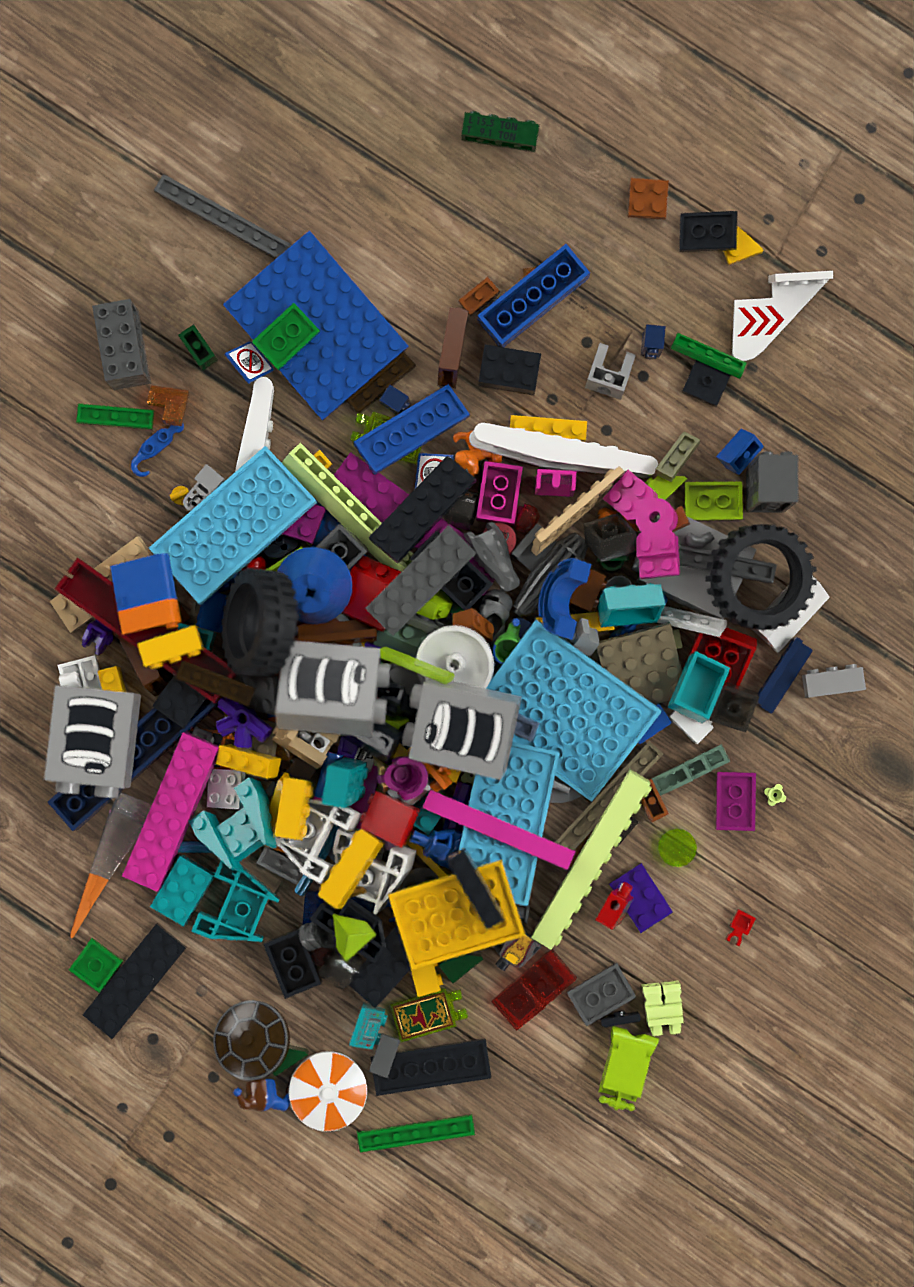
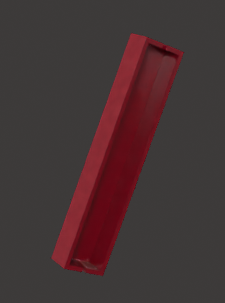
[55,557,237,704]

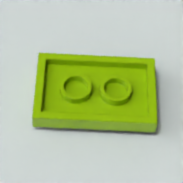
[684,481,743,521]

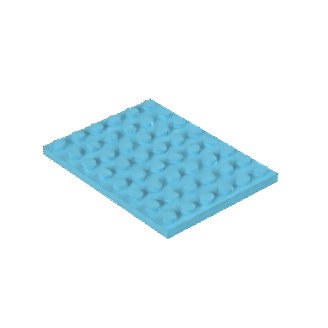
[486,619,662,802]

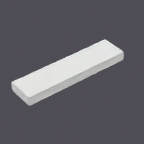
[657,606,727,637]

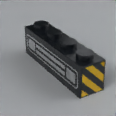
[447,847,505,930]

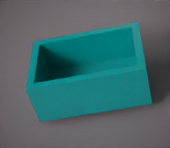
[597,583,665,627]
[668,651,730,724]
[322,757,369,809]
[150,855,215,926]

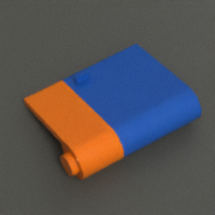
[110,553,181,635]

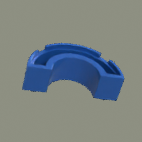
[538,558,591,640]

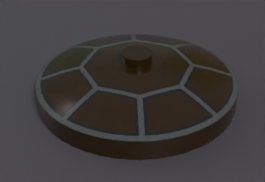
[213,1000,290,1080]

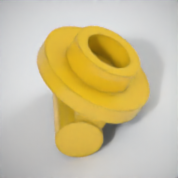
[170,486,190,505]

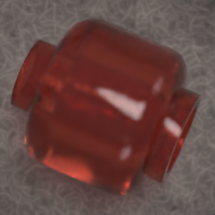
[515,503,540,533]

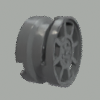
[299,921,328,951]

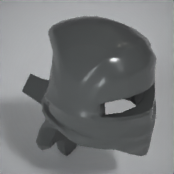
[477,589,513,646]

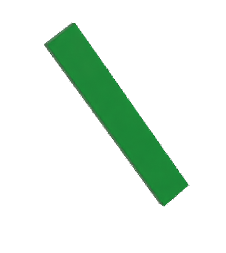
[357,1114,475,1153]

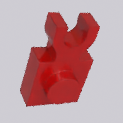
[726,909,756,947]

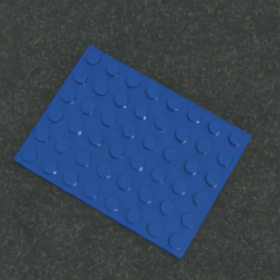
[223,230,409,421]

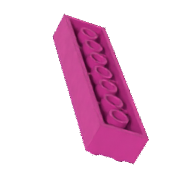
[122,732,219,892]

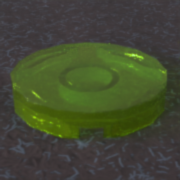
[658,828,697,867]

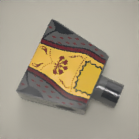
[495,931,542,971]

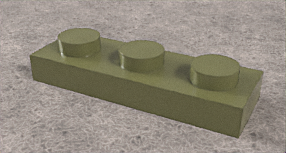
[655,431,700,482]

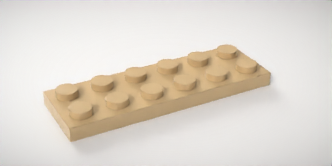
[531,466,625,556]
[50,536,152,633]

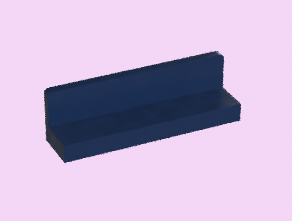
[752,637,813,714]

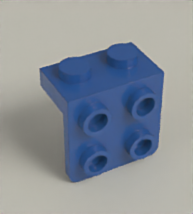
[196,592,227,633]

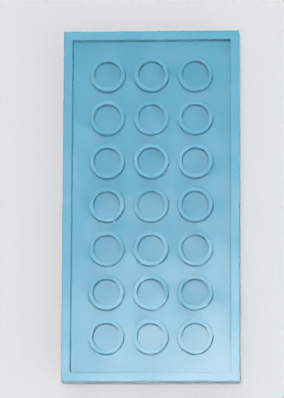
[149,446,317,605]
[459,742,560,906]

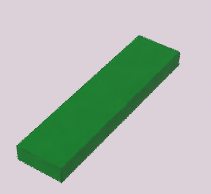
[670,333,747,379]
[76,404,155,430]

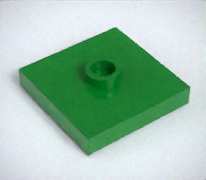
[68,938,124,993]

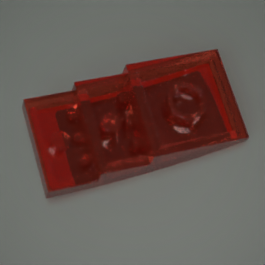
[491,949,577,1031]

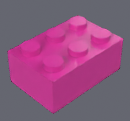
[476,461,523,526]

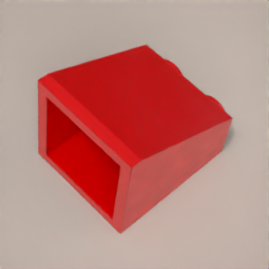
[359,791,421,848]

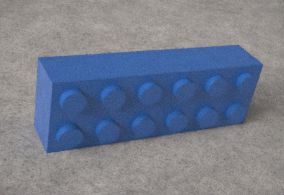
[477,244,590,347]

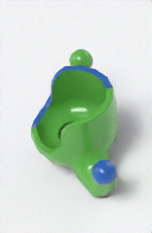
[492,618,521,667]

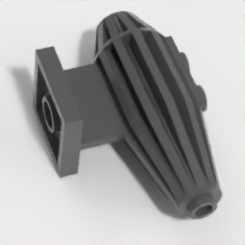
[510,524,589,618]

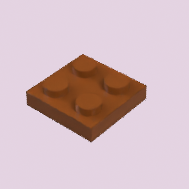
[628,178,669,220]

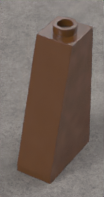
[437,307,468,389]
[116,634,169,697]

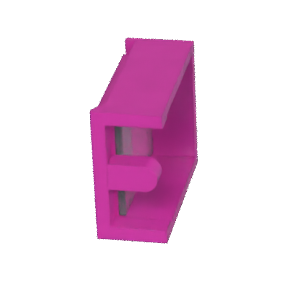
[535,469,576,497]

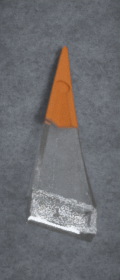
[70,791,152,938]

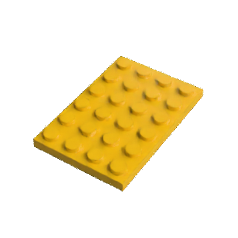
[388,859,525,970]

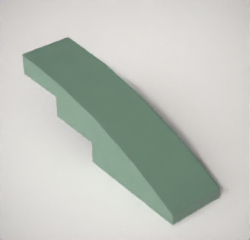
[651,744,730,796]

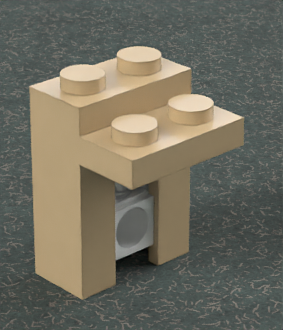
[271,725,340,769]

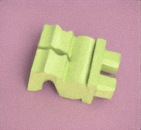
[641,980,684,1036]

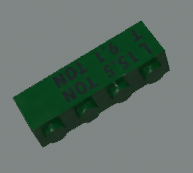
[461,111,540,152]

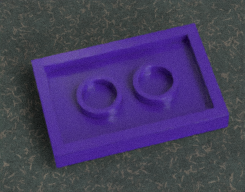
[609,863,673,933]

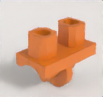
[422,762,453,792]

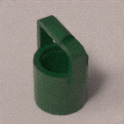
[596,546,629,573]

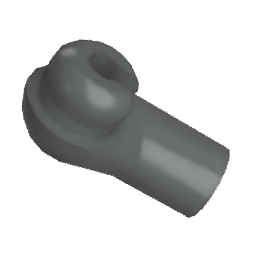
[684,532,715,549]

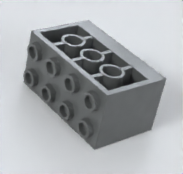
[92,299,151,390]
[746,451,798,513]

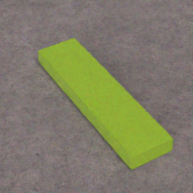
[380,646,455,684]

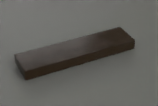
[346,351,416,415]
[175,660,257,707]

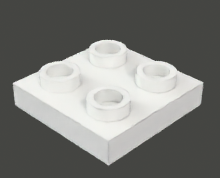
[58,655,102,690]
[207,769,245,809]

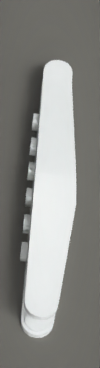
[235,377,274,567]
[469,423,658,478]

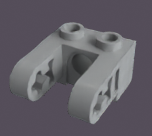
[585,343,636,400]
[183,464,226,511]

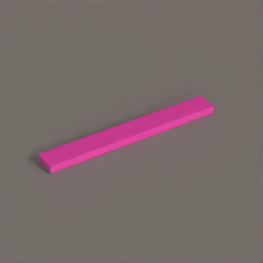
[423,790,575,870]

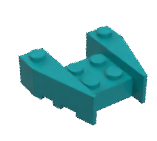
[189,777,277,872]
[191,861,280,942]

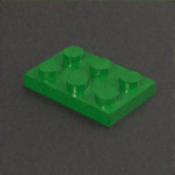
[252,303,320,371]

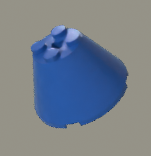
[277,547,352,624]

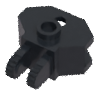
[264,535,300,565]
[377,683,418,718]

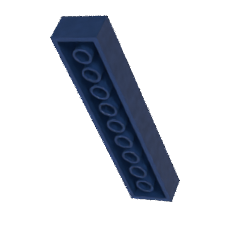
[47,698,219,831]

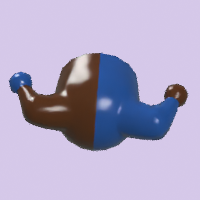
[233,1079,290,1112]

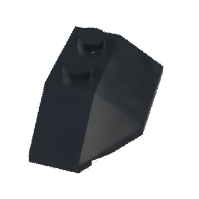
[310,898,386,964]

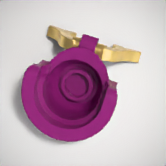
[373,756,428,800]

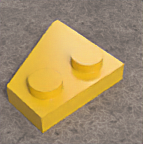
[723,227,763,266]

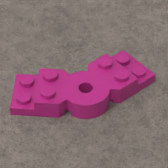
[603,470,680,579]

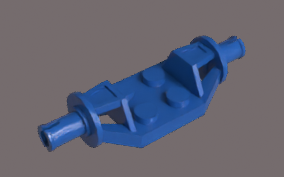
[409,828,463,870]

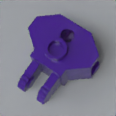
[82,619,115,656]

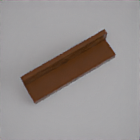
[297,620,377,645]

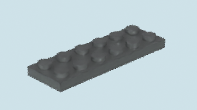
[365,525,476,636]

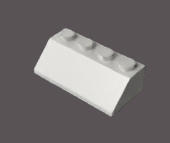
[752,577,830,653]

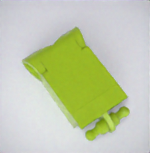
[598,1026,659,1111]

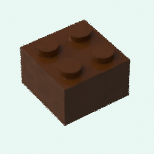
[569,569,607,613]

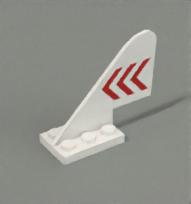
[732,271,833,361]

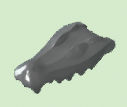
[464,521,520,592]

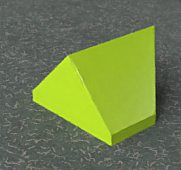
[333,914,376,961]

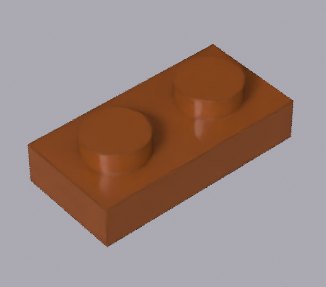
[458,277,500,317]

